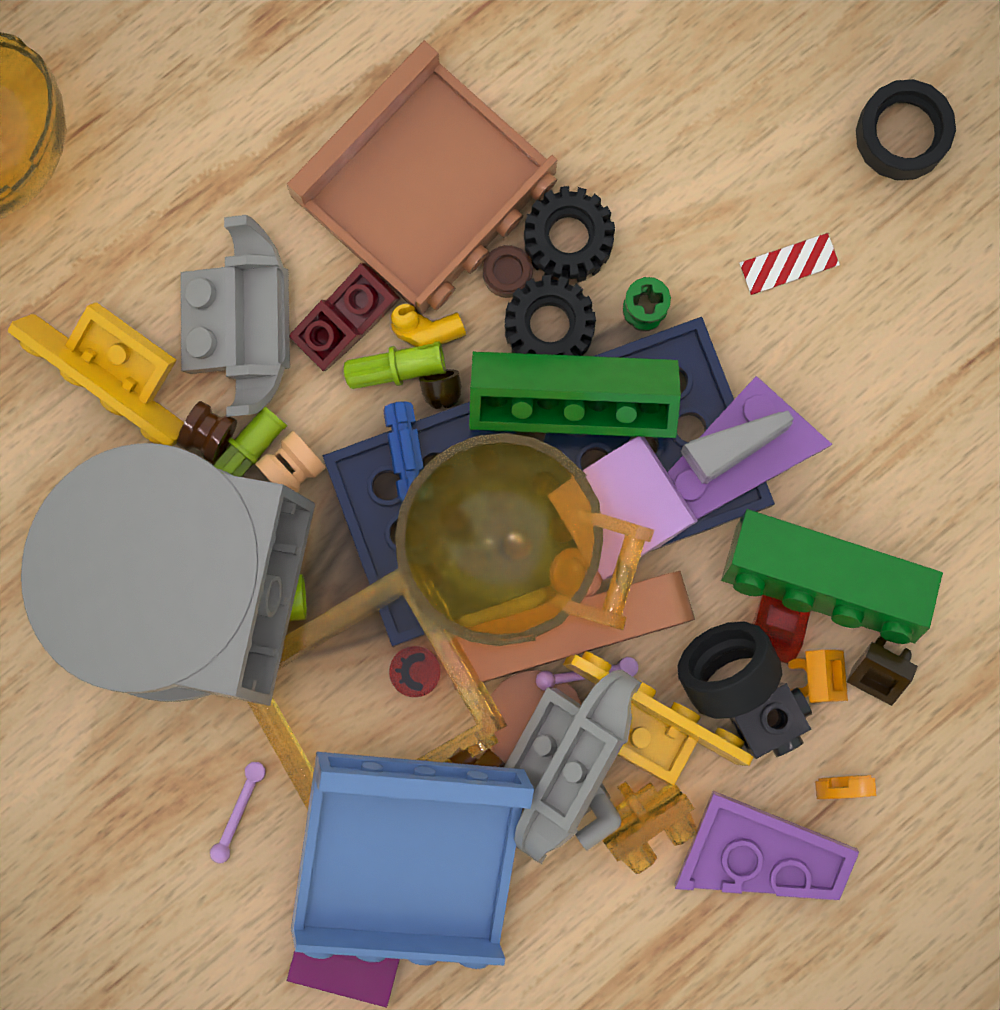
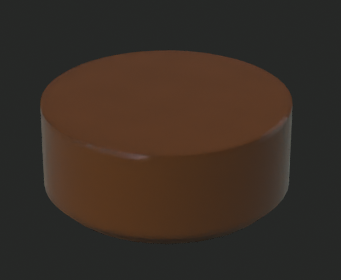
[483,245,533,298]

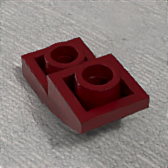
[289,263,401,371]

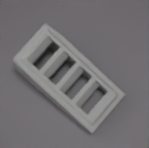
[681,411,794,484]

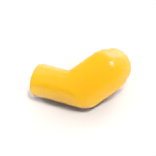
[391,304,466,347]

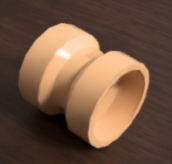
[255,431,326,493]

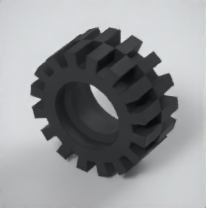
[524,186,615,284]
[504,275,596,356]

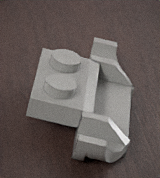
[181,215,290,417]
[504,670,642,864]

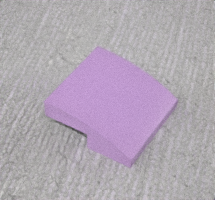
[549,436,698,580]

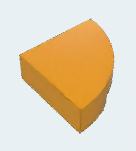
[815,775,877,799]

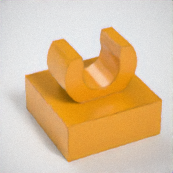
[788,650,848,703]

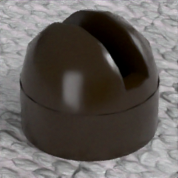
[419,369,462,409]

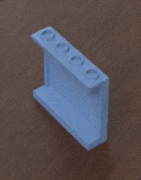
[291,752,534,969]

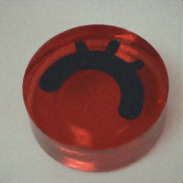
[389,646,441,698]

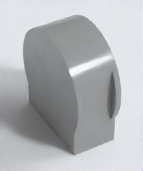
[21,443,315,706]

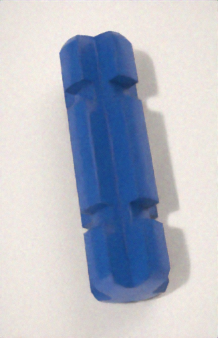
[383,401,428,502]

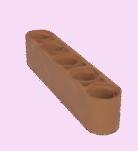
[441,571,695,690]

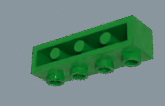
[469,351,681,438]
[721,509,943,644]

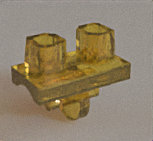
[602,781,698,874]

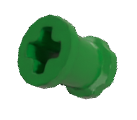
[623,277,671,331]

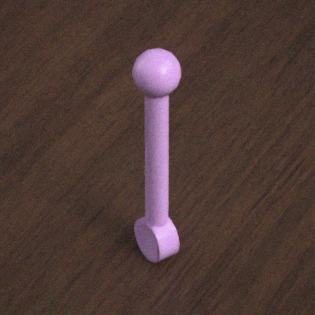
[536,657,638,691]
[210,762,266,864]

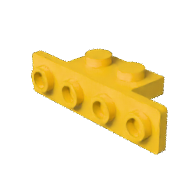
[7,302,184,446]
[563,651,754,786]

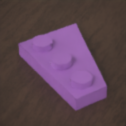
[667,376,832,520]
[675,791,859,900]

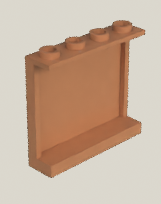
[287,40,557,315]

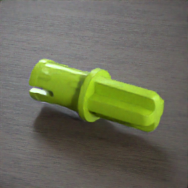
[344,341,446,389]
[213,407,287,477]

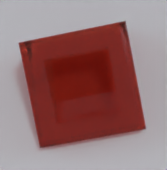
[752,595,810,664]

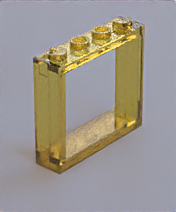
[247,564,507,810]

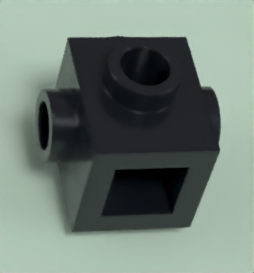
[730,682,812,759]

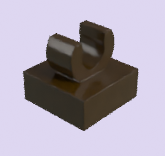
[847,636,918,706]

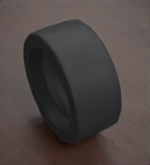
[856,79,956,181]
[677,621,782,719]

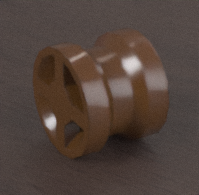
[177,401,237,464]

